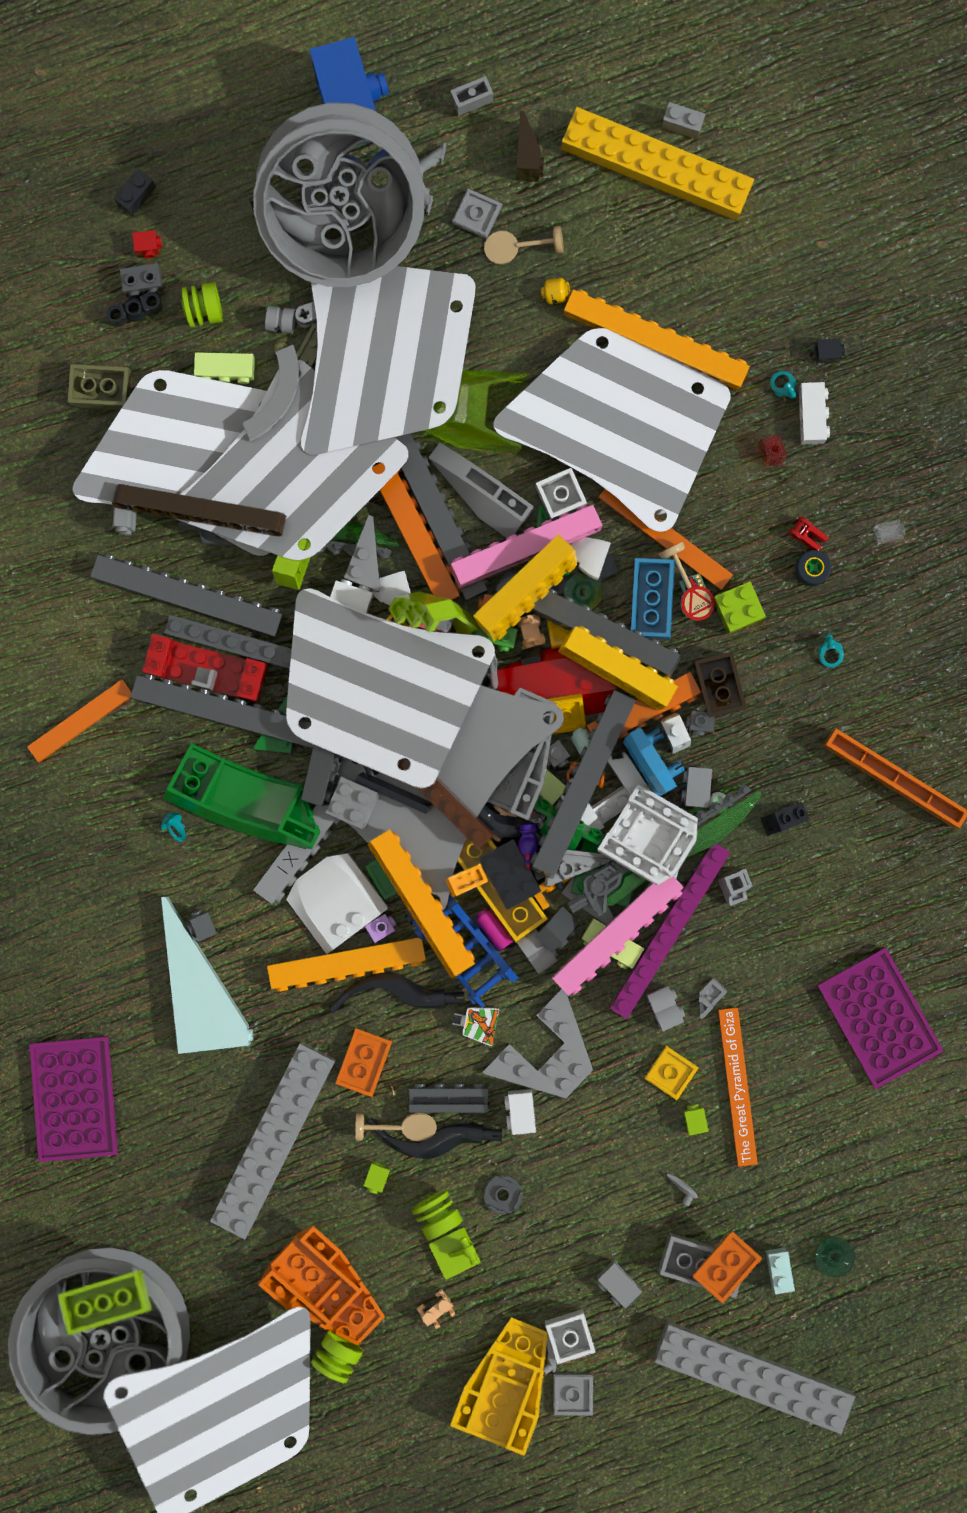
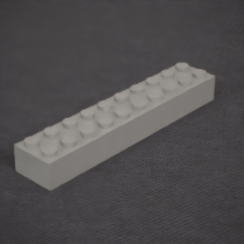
[210,1042,336,1239]
[653,1320,855,1434]

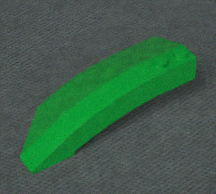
[164,743,320,849]

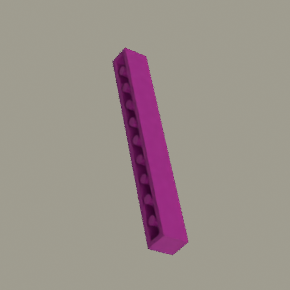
[609,842,730,1019]

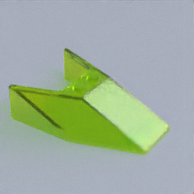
[423,371,528,455]

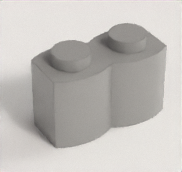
[112,507,137,536]
[517,928,558,974]
[646,985,685,1031]

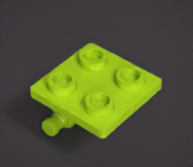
[429,1227,480,1280]

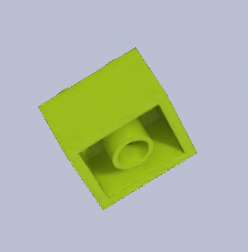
[714,581,766,635]

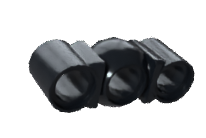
[106,292,163,327]

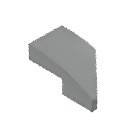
[699,977,728,1019]

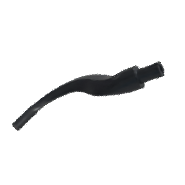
[478,805,563,890]
[329,972,465,1013]
[366,1117,502,1159]

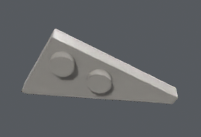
[344,515,380,592]

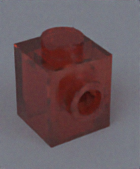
[759,434,787,466]

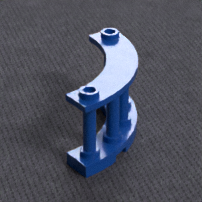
[412,894,518,1008]

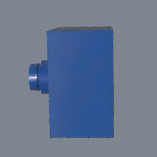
[309,37,389,145]

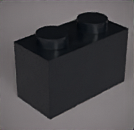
[114,168,156,217]

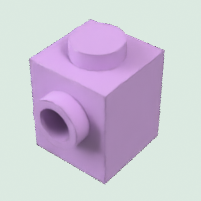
[365,914,397,943]

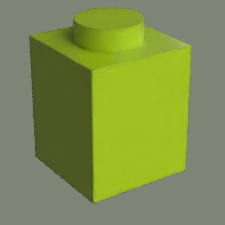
[683,1104,709,1136]
[364,1161,391,1194]

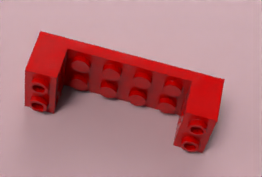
[142,634,269,703]

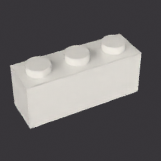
[799,382,830,444]

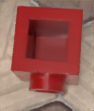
[132,230,163,258]

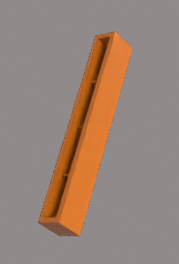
[372,463,462,602]
[823,728,967,829]

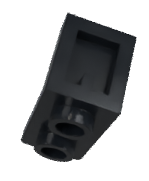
[761,802,809,836]

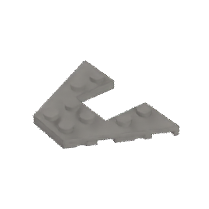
[482,988,593,1098]

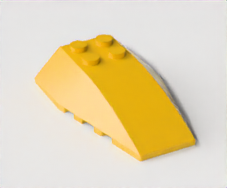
[450,1318,548,1456]

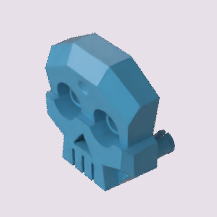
[623,727,685,796]

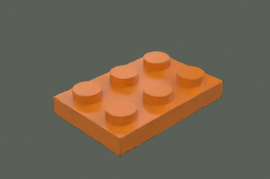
[335,1028,393,1097]
[692,1230,762,1303]

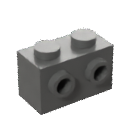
[120,263,164,298]
[535,906,580,952]

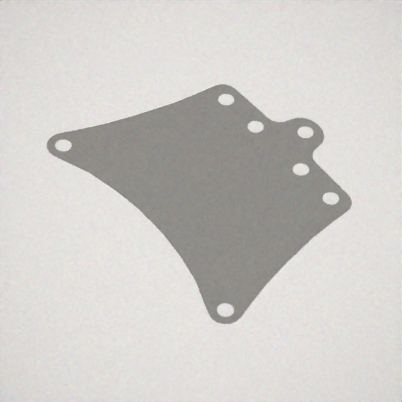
[327,685,564,911]

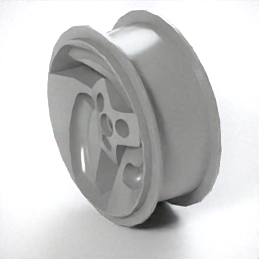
[254,102,425,287]
[8,1247,190,1435]

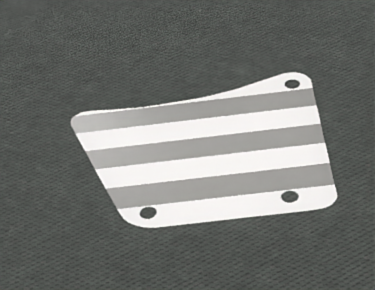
[301,266,475,455]
[493,328,730,532]
[177,360,408,560]
[73,370,270,556]
[286,588,495,788]
[104,1307,310,1513]

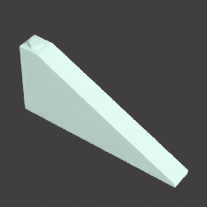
[161,897,253,1054]

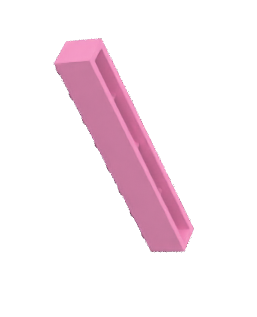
[450,505,603,589]
[552,876,684,996]

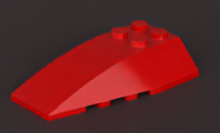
[497,647,617,715]

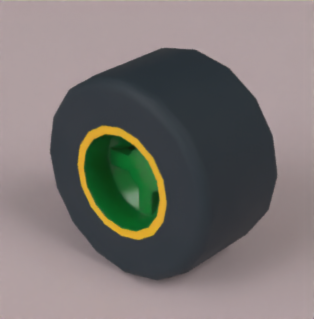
[795,550,832,587]

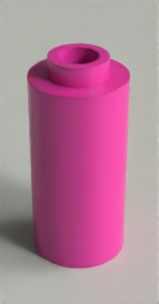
[475,908,514,951]

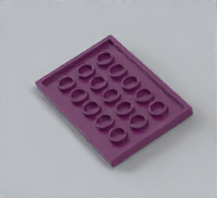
[817,947,944,1089]
[29,1036,118,1162]

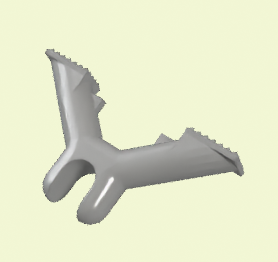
[419,142,446,216]

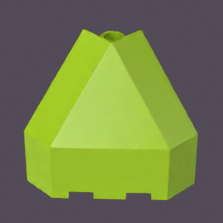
[389,592,480,635]

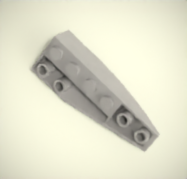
[429,443,534,538]

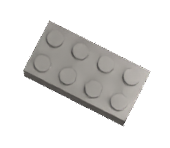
[658,1232,740,1298]

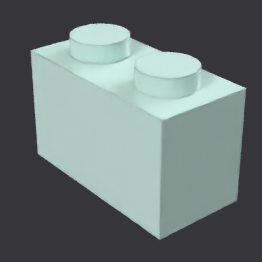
[766,1247,795,1294]

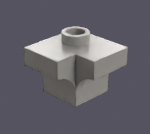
[718,869,753,907]

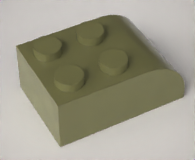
[68,364,132,410]

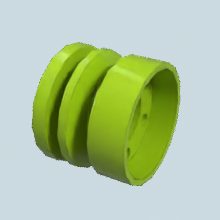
[181,281,223,328]
[411,1190,463,1241]
[311,1331,363,1383]

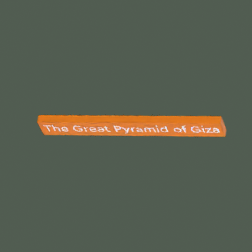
[718,1007,758,1167]

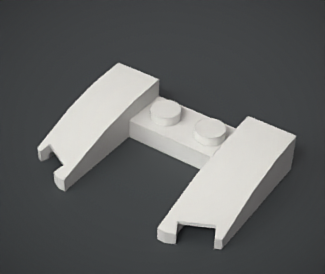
[560,752,650,830]

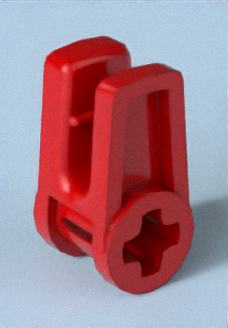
[788,516,829,551]

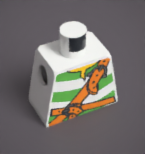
[452,1007,499,1046]

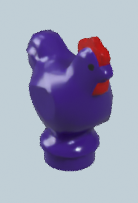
[519,823,540,870]

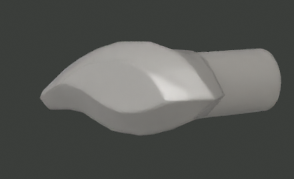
[666,1174,698,1206]
[543,1337,557,1376]

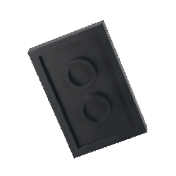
[479,840,541,910]

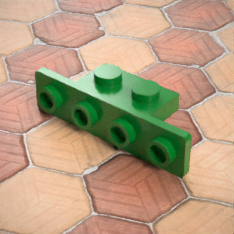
[533,798,605,851]

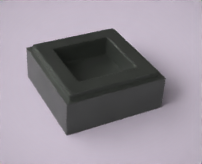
[521,645,543,665]

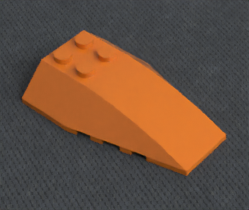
[258,1225,385,1346]

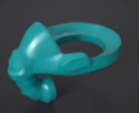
[770,371,797,399]
[818,634,844,667]
[161,812,186,842]

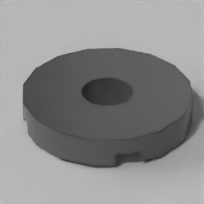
[483,1174,523,1215]

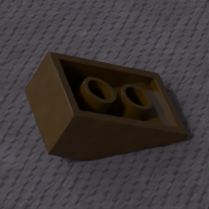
[516,111,544,182]
[692,652,747,718]

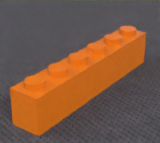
[586,672,701,739]

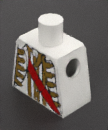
[657,713,691,754]

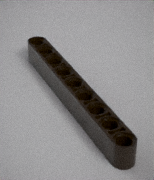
[112,484,287,537]

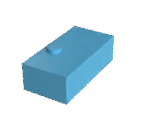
[631,558,675,640]

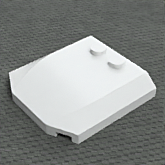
[598,784,698,886]
[286,853,389,954]

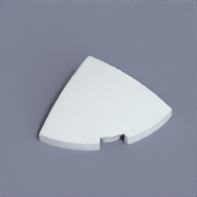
[570,537,611,580]
[371,571,411,606]

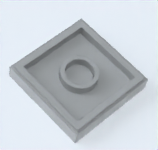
[452,189,502,240]
[553,1374,593,1416]

